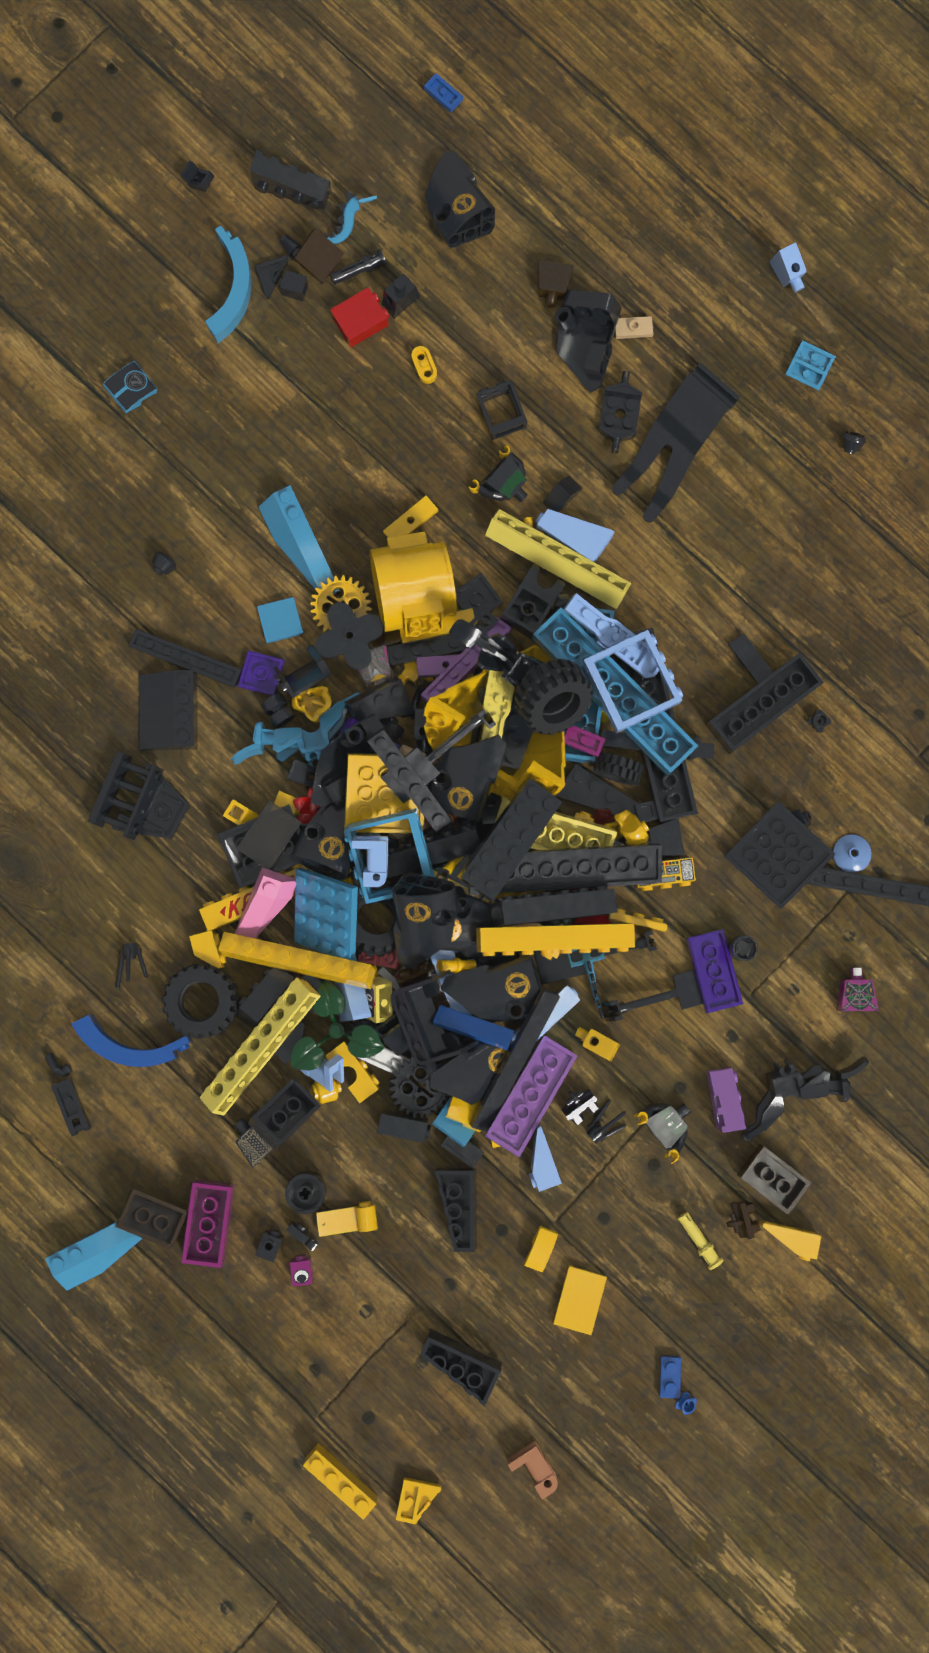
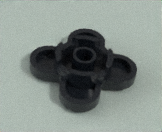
[316,602,383,670]

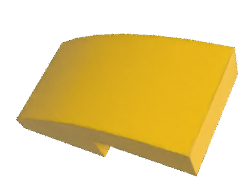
[524,1226,558,1272]

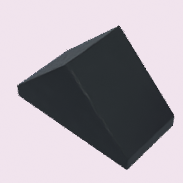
[543,475,583,512]

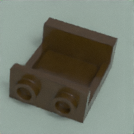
[394,960,450,1011]

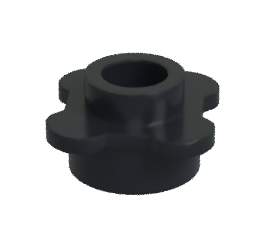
[808,710,831,733]

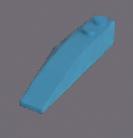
[259,486,340,598]
[45,1221,142,1291]

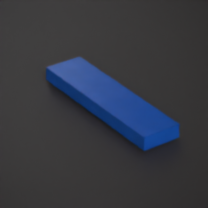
[433,1005,514,1050]

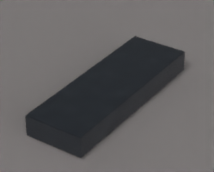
[728,633,773,685]

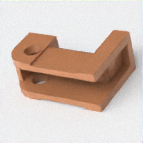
[507,1440,558,1500]

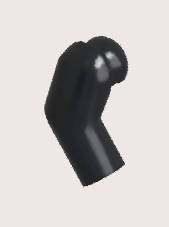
[45,1053,72,1077]

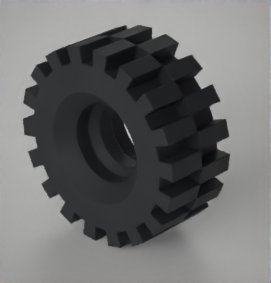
[592,752,644,786]

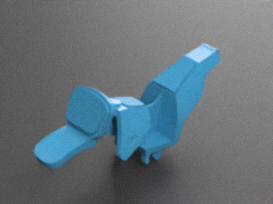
[231,693,360,766]

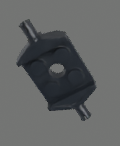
[599,371,642,454]

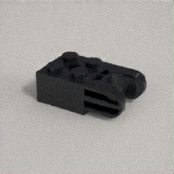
[500,564,565,640]

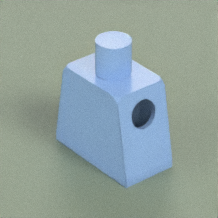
[769,243,806,293]

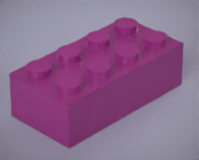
[182,1179,235,1268]

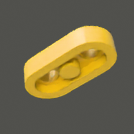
[411,346,437,384]

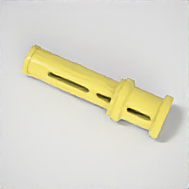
[677,1211,724,1270]

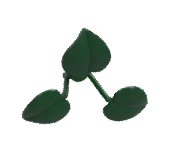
[291,981,384,1071]

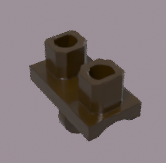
[726,1202,761,1239]

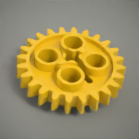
[310,575,372,637]

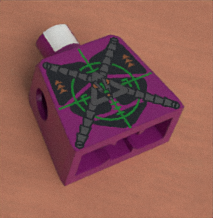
[837,968,878,1011]

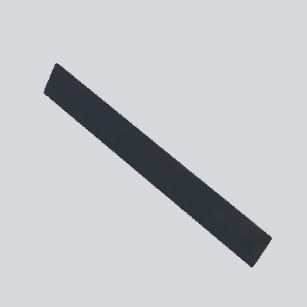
[601,730,715,759]

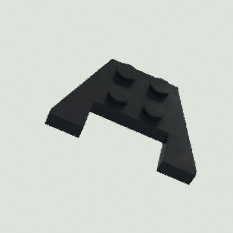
[112,762,190,839]

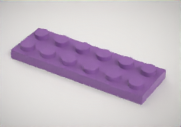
[485,1035,577,1157]

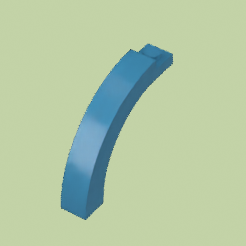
[205,226,252,343]

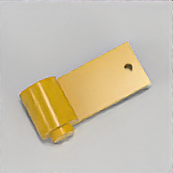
[316,1201,378,1237]

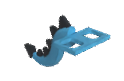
[323,191,377,244]
[567,949,605,1019]

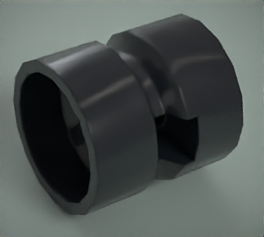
[261,693,296,729]
[728,936,758,961]

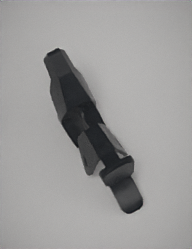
[449,619,544,688]
[742,1056,869,1141]

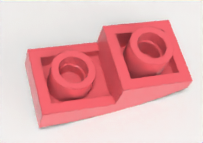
[358,949,400,969]

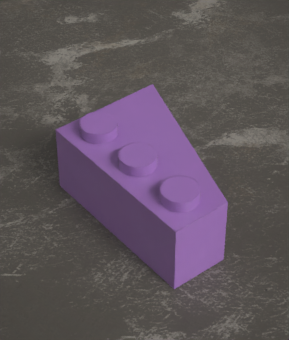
[706,1067,746,1133]

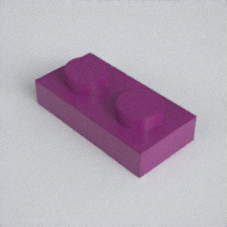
[565,726,605,758]

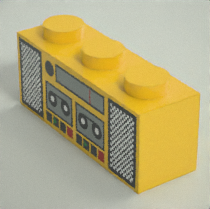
[636,858,696,891]

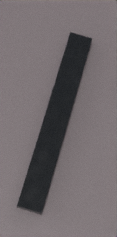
[807,867,929,907]
[469,988,560,1132]

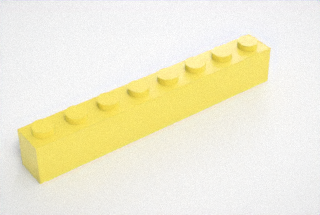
[485,509,631,609]

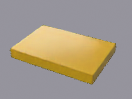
[553,1265,607,1335]

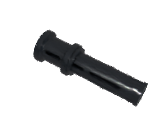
[330,249,387,285]

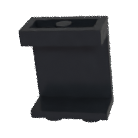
[274,645,332,698]

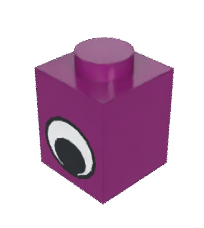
[290,1254,314,1287]

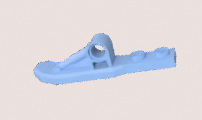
[563,593,659,678]

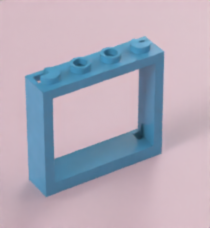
[344,808,435,904]

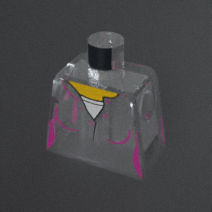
[358,645,392,687]

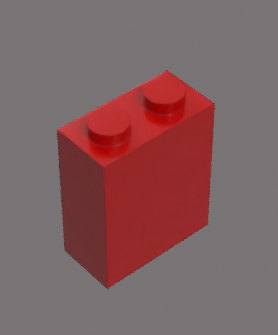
[330,287,389,348]

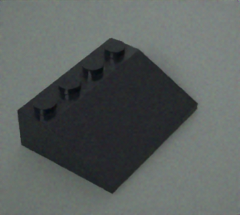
[140,670,198,750]
[217,804,301,888]

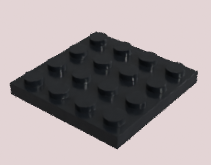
[724,801,835,909]

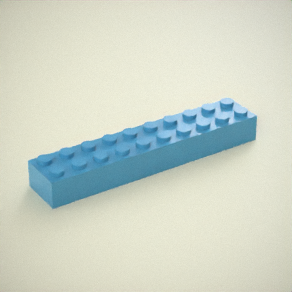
[532,608,698,776]

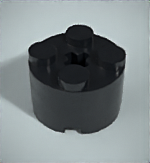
[285,1171,327,1214]

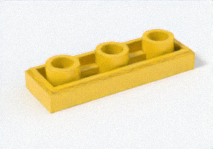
[383,496,438,538]
[608,909,668,932]

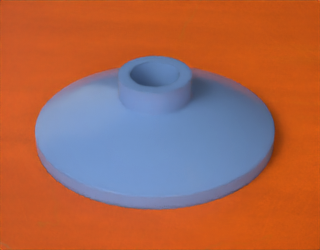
[833,835,871,873]

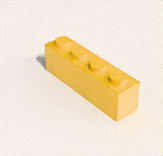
[303,1443,378,1520]

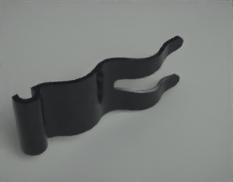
[612,363,740,523]

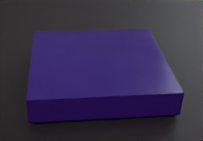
[238,650,285,696]

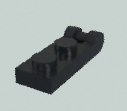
[52,1078,91,1136]

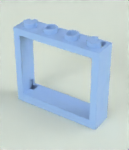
[582,630,683,733]

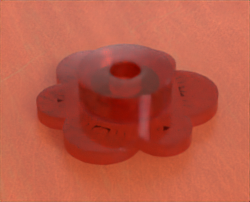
[592,808,614,825]

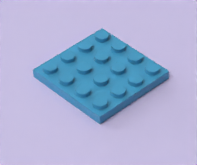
[294,867,358,961]

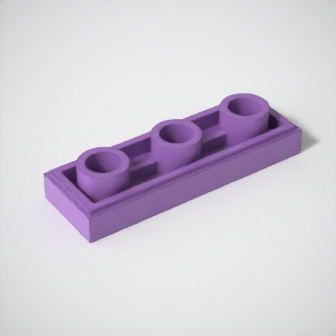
[416,655,475,678]

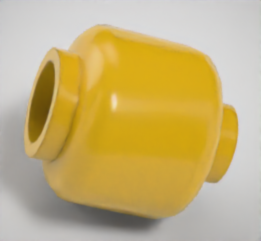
[311,1078,341,1104]

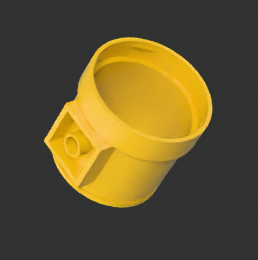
[370,532,457,637]

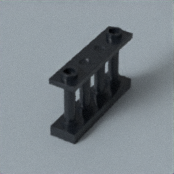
[88,751,164,841]

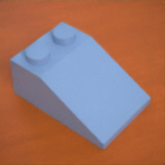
[529,1123,562,1192]

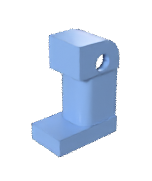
[352,836,388,887]
[301,1054,344,1092]

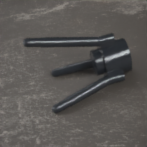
[116,943,148,989]
[586,1099,626,1144]

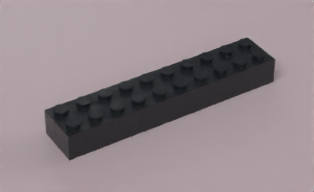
[617,628,698,824]

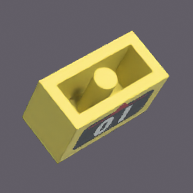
[364,976,393,1023]

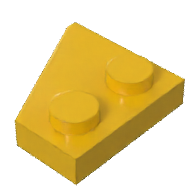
[396,1477,442,1524]

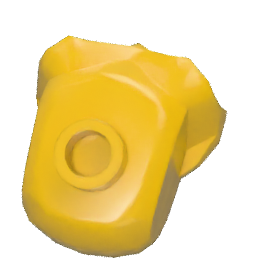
[291,686,332,722]
[603,810,649,845]

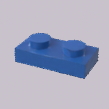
[424,73,463,113]
[659,1355,681,1399]

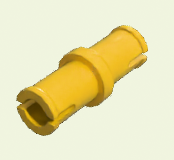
[436,958,477,974]

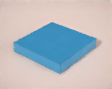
[257,597,304,644]
[432,1096,475,1147]

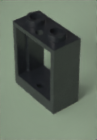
[476,381,527,441]

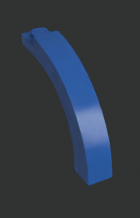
[71,1014,193,1067]

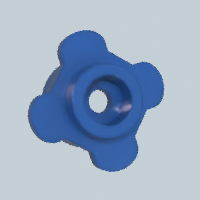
[675,1392,697,1415]

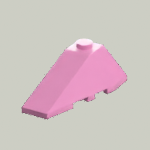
[235,867,296,939]

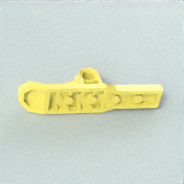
[480,651,519,741]

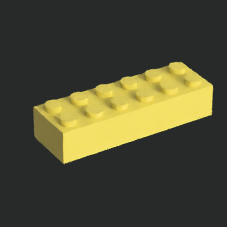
[495,796,617,850]

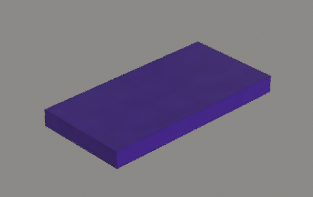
[686,929,743,1014]

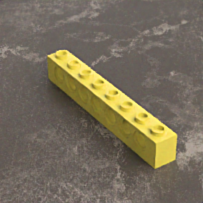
[200,977,320,1116]

